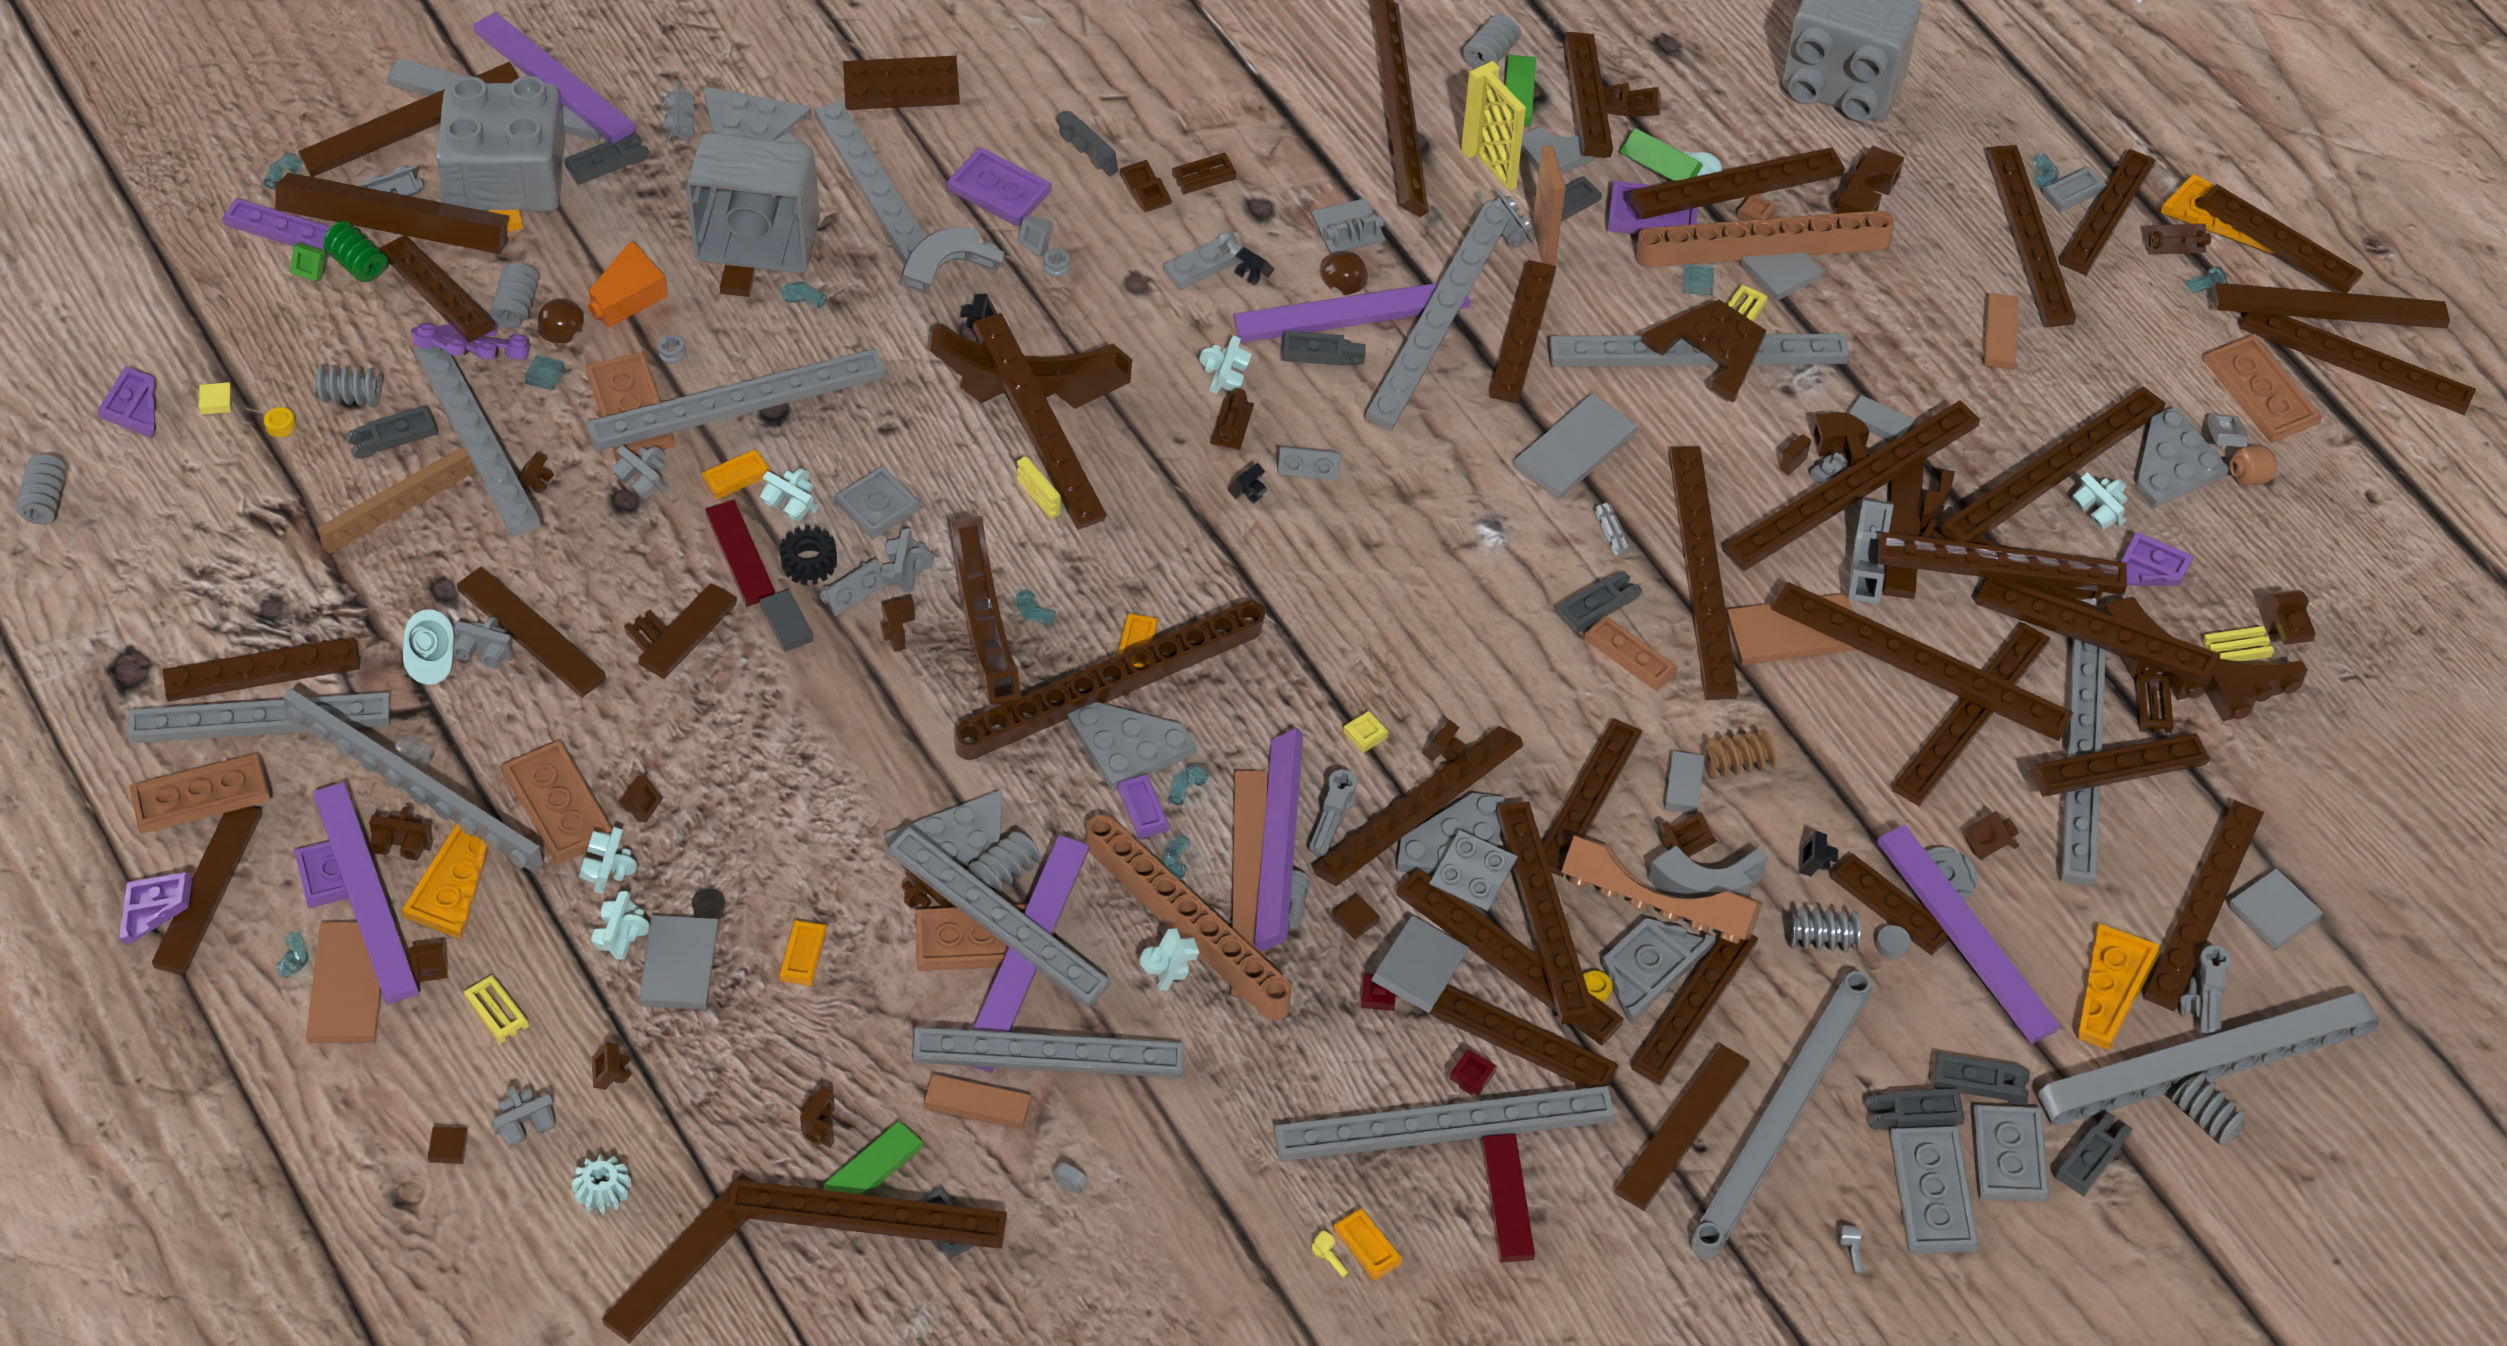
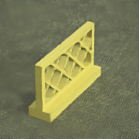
[1461,61,1526,191]

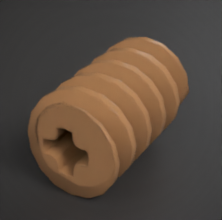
[1705,730,1776,779]

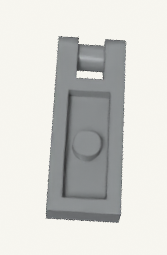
[1163,231,1244,290]

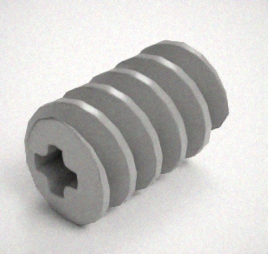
[1463,13,1521,69]
[490,263,539,328]
[314,364,382,407]
[15,454,66,525]
[969,832,1041,893]
[1790,907,1861,952]
[2172,1072,2247,1146]

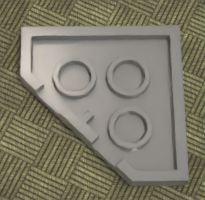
[2136,407,2229,509]
[1067,702,1197,791]
[1397,793,1505,876]

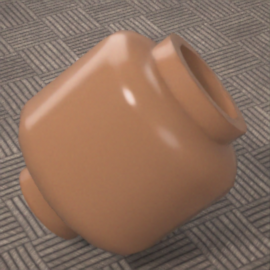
[2229,445,2278,486]

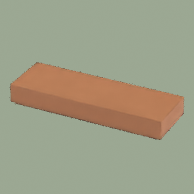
[1984,293,2019,370]
[1584,615,1677,692]
[924,1074,1031,1130]

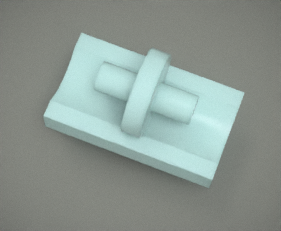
[1199,335,1252,394]
[760,468,819,523]
[2072,472,2128,530]
[579,827,637,894]
[591,891,650,960]
[1140,928,1199,991]

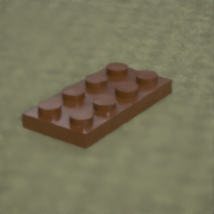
[843,56,960,110]

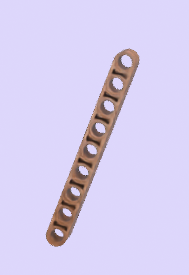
[1636,211,1894,267]
[1087,815,1292,1020]

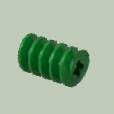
[323,221,388,283]

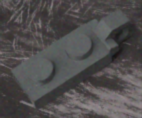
[1282,331,1366,366]

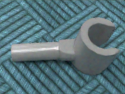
[2180,977,2201,1017]
[1840,1225,1864,1275]

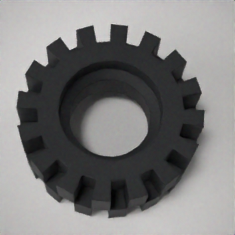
[780,526,837,585]

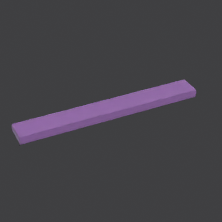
[473,12,635,144]
[1233,283,1470,343]
[1254,728,1303,951]
[313,782,419,1005]
[1877,825,2060,1044]
[972,835,1089,1073]

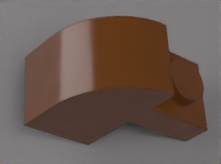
[1811,412,1870,467]
[2259,589,2316,645]

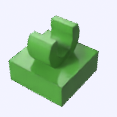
[290,242,327,281]

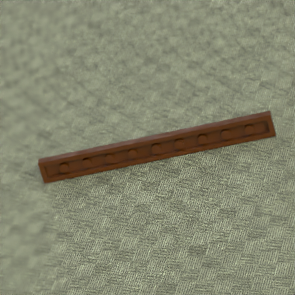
[1372,0,1429,217]
[1940,386,2166,543]
[1725,400,1980,571]
[1669,446,1738,700]
[1773,582,2074,742]

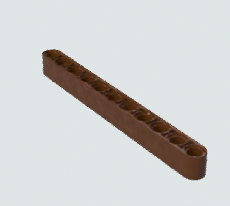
[955,600,1265,760]

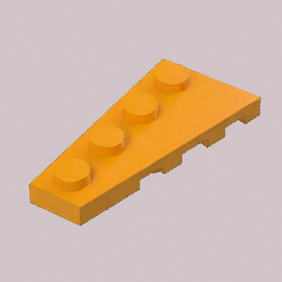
[2161,173,2275,254]
[401,824,489,940]
[2078,923,2161,1050]

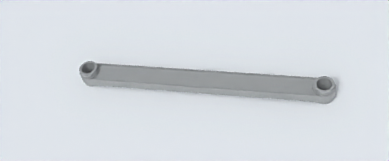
[1691,971,1872,1260]

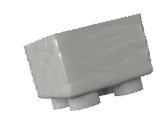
[1783,0,1922,121]
[436,76,565,211]
[686,128,820,273]

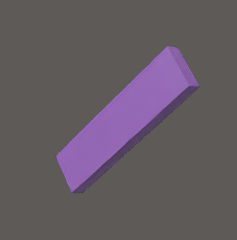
[222,198,331,257]

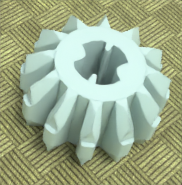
[572,1154,632,1215]

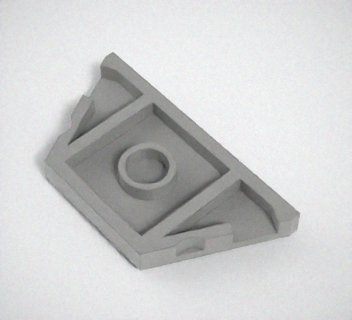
[703,87,811,141]
[886,790,1003,870]
[1602,918,1716,1022]

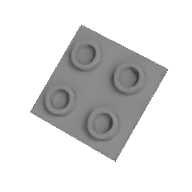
[1311,198,1386,254]
[1429,830,1518,912]

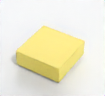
[199,382,232,415]
[1343,711,1389,753]

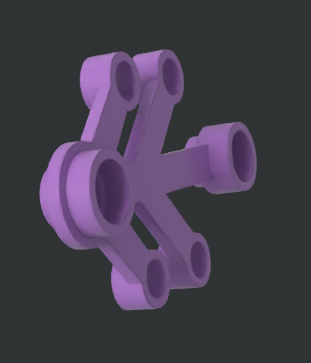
[411,320,530,359]

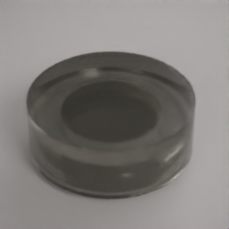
[692,888,726,919]

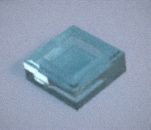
[1683,264,1715,296]
[525,355,565,391]

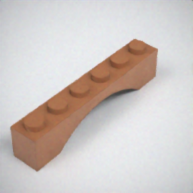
[1561,835,1763,943]

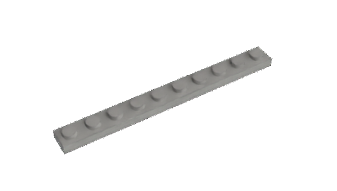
[1365,202,1512,431]
[1550,333,1849,367]
[414,346,541,537]
[586,348,886,451]
[2061,638,2106,886]
[283,689,543,873]
[1274,1086,1615,1162]

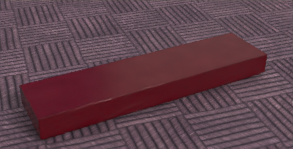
[705,500,775,607]
[1481,1134,1535,1263]

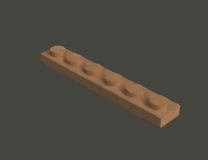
[318,447,477,554]

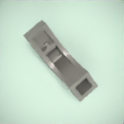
[899,228,1005,294]
[1848,498,1894,604]
[1648,846,1768,899]

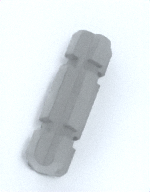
[1595,502,1630,557]

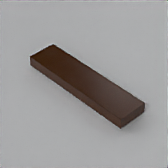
[638,583,737,679]
[1831,853,1950,956]

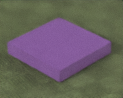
[294,841,349,909]

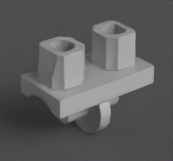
[611,445,669,500]
[880,528,934,592]
[453,616,514,669]
[491,1086,555,1148]

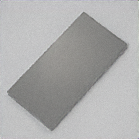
[1514,393,1638,500]
[1890,1126,1979,1254]

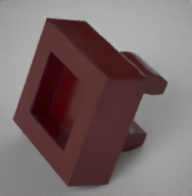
[1361,970,1396,1011]
[1449,1049,1497,1096]

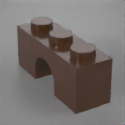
[1833,145,1904,214]

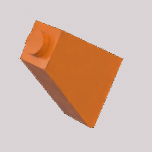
[588,241,668,328]

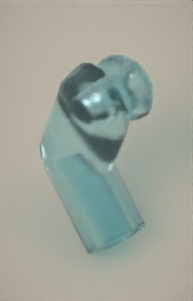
[263,153,302,189]
[2034,153,2059,190]
[2187,266,2227,294]
[781,282,827,308]
[1016,590,1056,626]
[1168,765,1209,805]
[1164,835,1190,881]
[276,932,309,978]

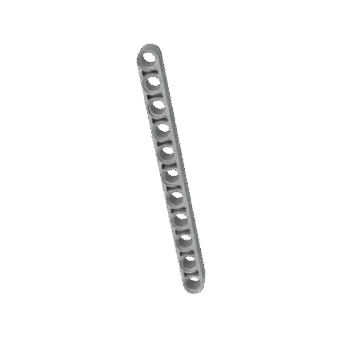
[2038,992,2380,1126]

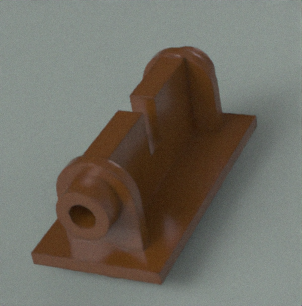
[2148,224,2211,255]
[1211,388,1254,450]

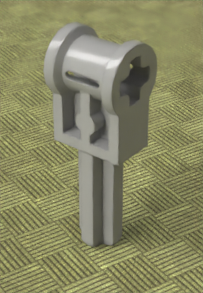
[1309,769,1357,857]
[2194,945,2231,1037]

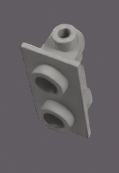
[663,81,695,142]
[361,165,424,196]
[1488,189,1534,247]
[1278,446,1341,480]
[819,559,885,616]

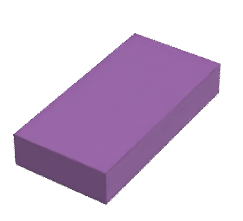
[1117,774,1169,839]

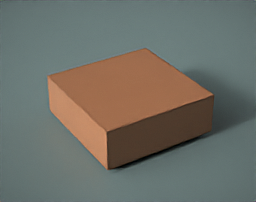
[1737,194,1777,221]

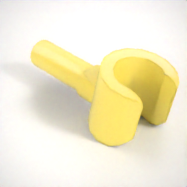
[1312,1231,1349,1278]

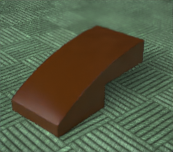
[1603,83,1661,117]
[1120,160,1172,213]
[1920,469,1955,533]

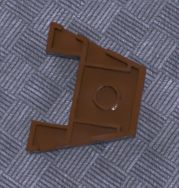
[1641,299,1766,403]

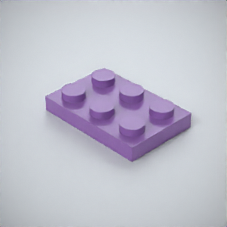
[947,147,1052,227]
[1608,181,1698,235]

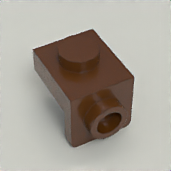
[880,597,915,652]
[1662,811,1717,858]
[1963,811,2020,860]
[800,1086,835,1148]

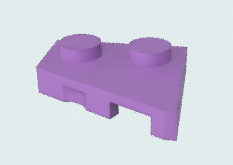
[97,366,154,438]
[2121,531,2194,586]
[119,872,192,945]

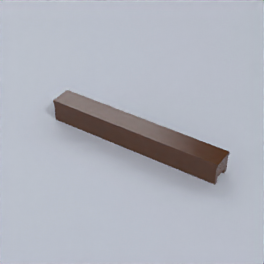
[275,172,509,254]

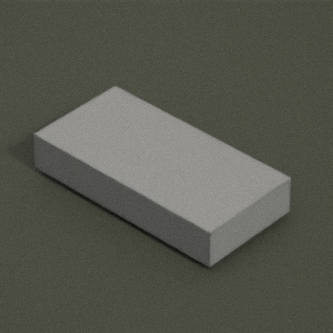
[2042,166,2107,213]
[1849,395,1915,442]
[2207,414,2248,447]
[1665,751,1705,814]

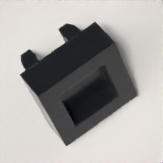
[1236,246,1275,286]
[960,293,997,328]
[1228,462,1267,504]
[1799,831,1839,877]

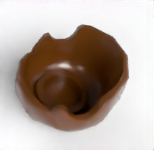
[1321,251,1368,295]
[538,298,584,343]

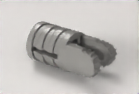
[1289,870,1310,929]

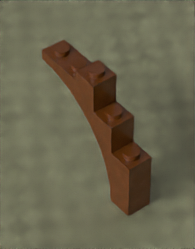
[930,324,1132,409]
[950,516,1021,704]
[2103,596,2308,722]

